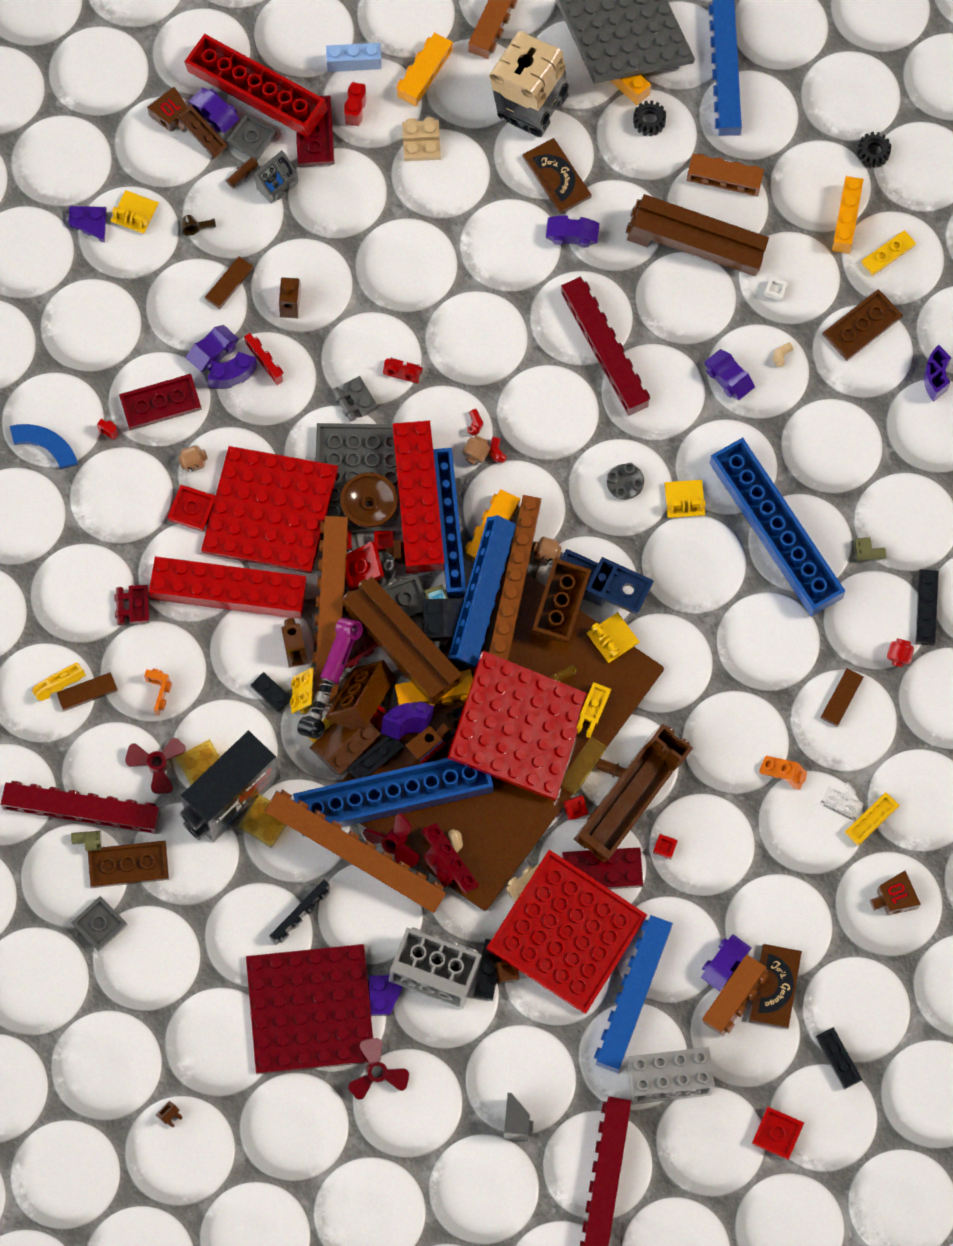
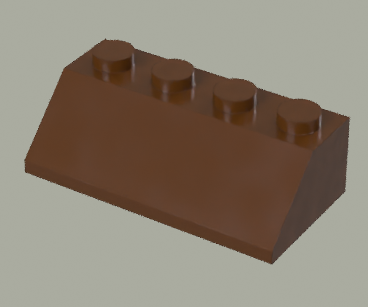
[530,558,591,642]
[325,660,395,730]

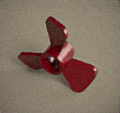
[125,738,186,794]
[363,812,420,868]
[348,1038,410,1100]

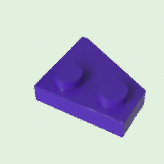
[68,206,107,242]
[369,975,403,1016]

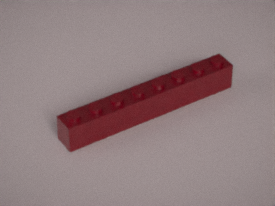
[561,276,650,416]
[0,781,160,834]
[580,1096,632,1246]

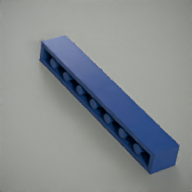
[708,0,742,136]
[433,448,466,599]
[447,515,516,668]
[594,915,673,1073]

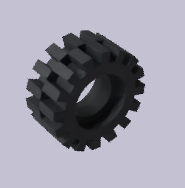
[633,100,666,136]
[857,132,891,168]

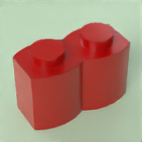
[344,82,367,126]

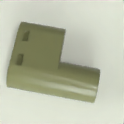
[854,537,886,561]
[71,830,102,851]

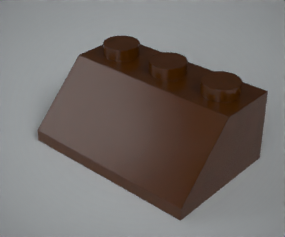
[309,723,381,775]

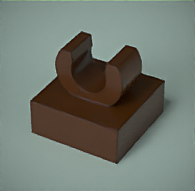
[385,540,405,565]
[495,961,520,984]
[155,1101,182,1127]

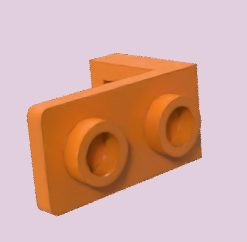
[144,668,172,715]
[759,756,807,790]

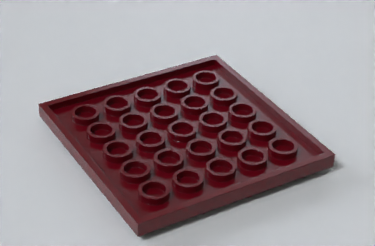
[246,944,373,1075]

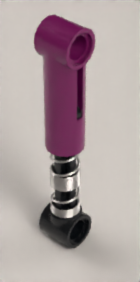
[297,618,363,739]

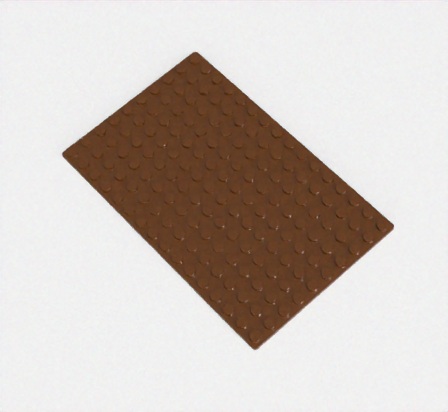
[341,563,664,911]

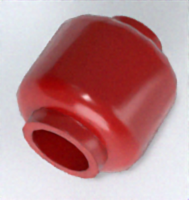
[887,638,914,668]

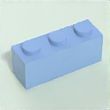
[326,43,382,72]

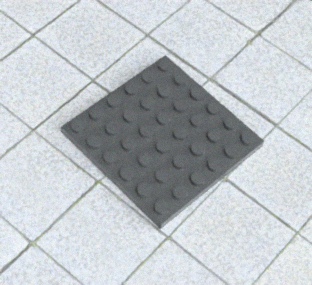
[556,0,695,84]
[315,423,402,533]

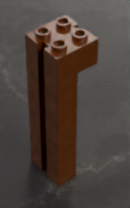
[625,194,769,276]
[342,577,462,705]
[573,724,693,863]

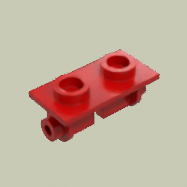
[383,357,423,384]

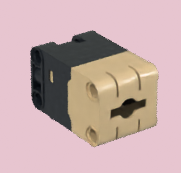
[489,31,570,137]

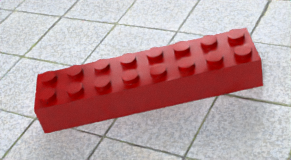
[184,33,328,138]
[392,420,444,574]
[149,556,307,619]

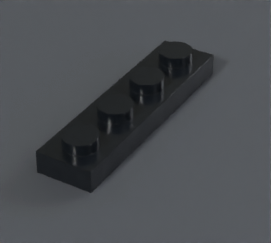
[915,569,939,645]
[269,879,330,945]

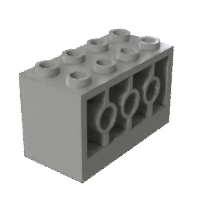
[389,927,481,1009]
[627,1047,715,1105]

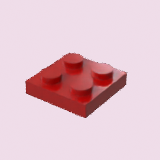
[167,484,216,532]
[345,541,384,591]
[751,1106,804,1160]

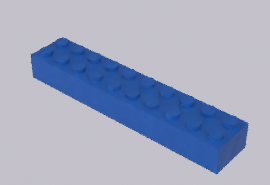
[709,437,846,617]
[293,758,493,836]

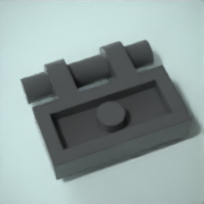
[332,376,378,422]

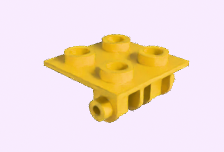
[110,190,159,234]
[664,480,706,518]
[586,612,640,663]
[290,668,313,714]

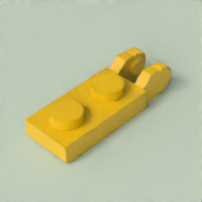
[32,662,86,701]
[576,682,611,738]

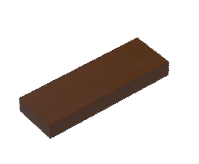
[177,105,228,159]
[205,256,254,310]
[820,668,864,727]
[57,672,118,711]

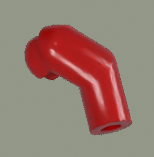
[467,409,484,436]
[489,437,507,463]

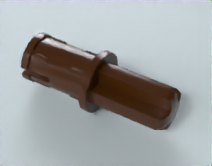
[226,157,259,189]
[596,758,625,778]

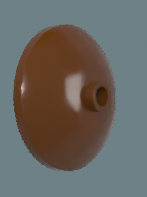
[340,473,398,528]

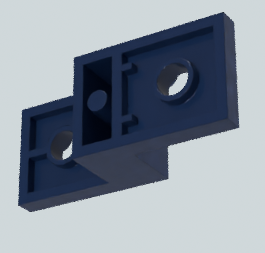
[561,548,654,616]

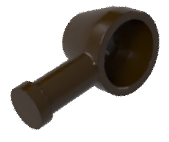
[181,215,216,236]

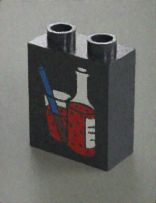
[179,730,280,842]

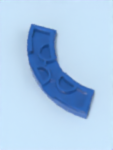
[10,424,78,470]

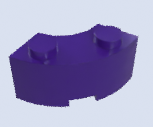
[188,87,240,133]
[545,215,600,248]
[185,325,239,372]
[924,345,951,402]
[704,349,755,400]
[207,352,257,389]
[381,702,434,740]
[700,934,752,992]

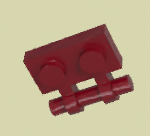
[114,585,149,625]

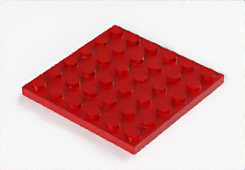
[201,446,339,574]
[448,651,588,801]
[486,849,648,1014]

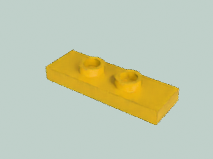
[861,230,916,276]
[845,792,900,846]

